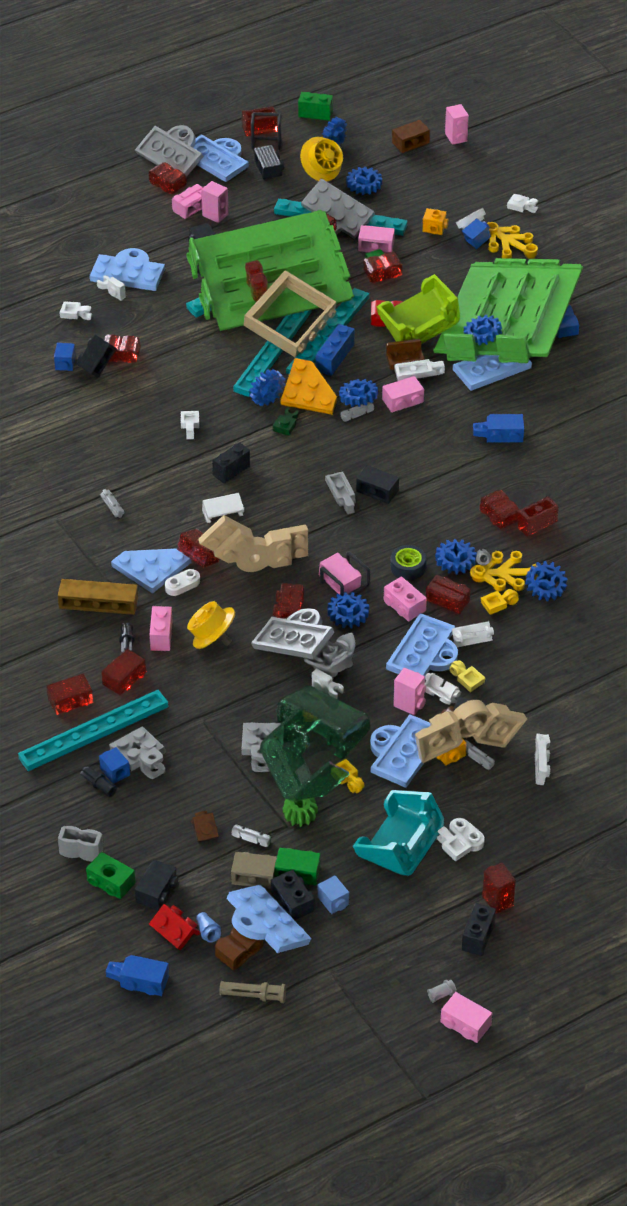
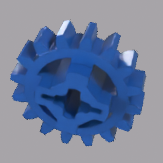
[322,117,347,146]
[346,166,382,195]
[463,315,502,346]
[249,369,286,406]
[339,379,378,407]
[435,539,477,574]
[525,561,567,601]
[328,592,369,628]

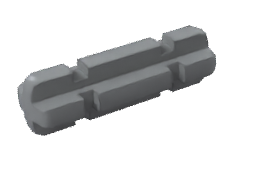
[341,402,374,422]
[100,489,124,518]
[465,740,495,770]
[232,824,271,847]

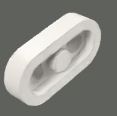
[456,208,486,229]
[165,569,200,596]
[449,818,484,851]

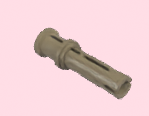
[220,981,286,1003]

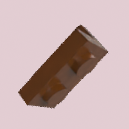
[386,339,424,370]

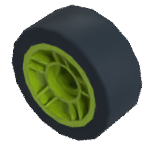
[390,545,427,580]

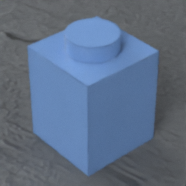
[318,876,349,914]

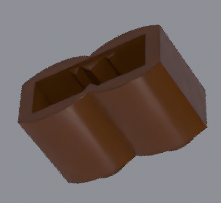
[215,924,263,970]

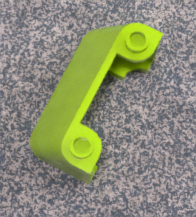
[376,274,460,344]

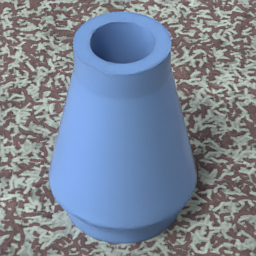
[196,912,221,942]

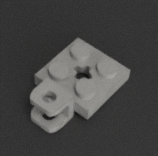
[242,723,283,772]
[109,726,165,779]

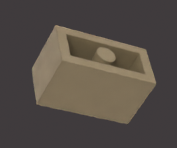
[231,852,277,889]

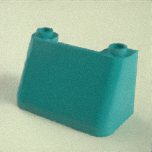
[353,790,444,876]

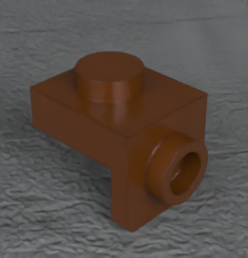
[191,811,219,842]

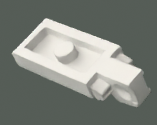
[394,359,445,381]
[535,734,550,785]

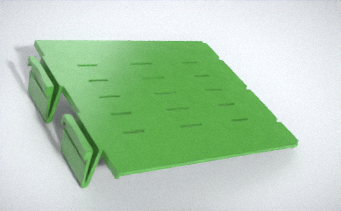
[186,210,354,331]
[433,258,583,363]

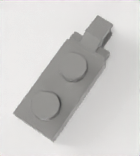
[325,472,356,514]

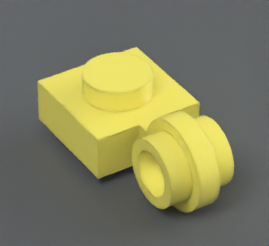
[449,660,485,693]

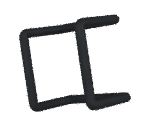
[251,112,282,150]
[320,551,370,596]

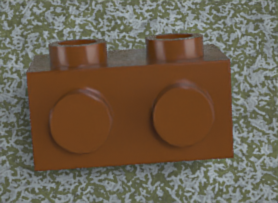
[392,120,430,153]

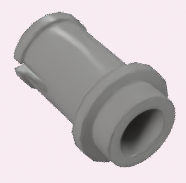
[476,549,491,566]
[427,980,456,1003]

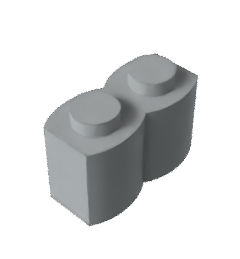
[58,826,103,861]

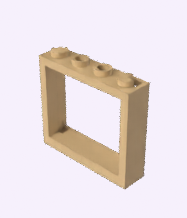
[244,271,336,357]

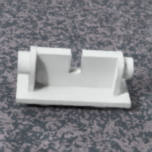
[452,621,494,647]
[425,673,461,705]

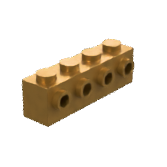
[58,579,138,615]

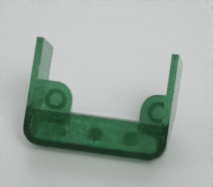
[260,706,350,802]

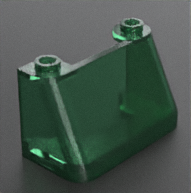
[277,686,370,759]

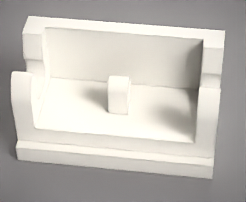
[202,493,244,523]

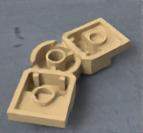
[198,515,308,572]
[415,700,527,763]

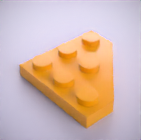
[280,358,337,415]

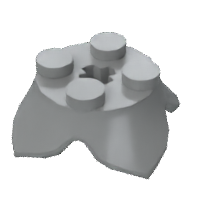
[304,632,356,677]

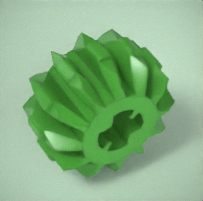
[283,792,318,827]

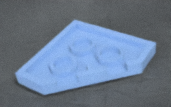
[111,549,191,594]

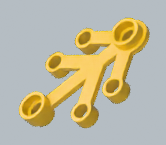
[487,222,538,259]
[470,551,538,591]

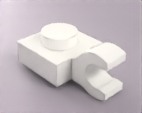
[507,194,538,213]
[97,275,126,301]
[60,302,92,320]
[181,411,199,439]
[312,668,344,700]
[437,827,472,861]

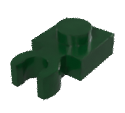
[273,407,298,436]

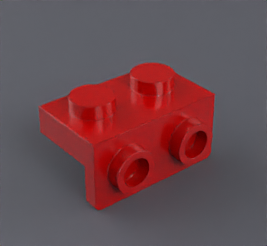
[149,904,200,950]

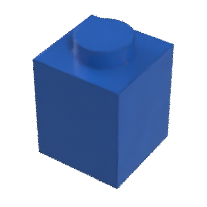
[462,218,491,249]
[54,343,76,371]
[99,747,130,784]

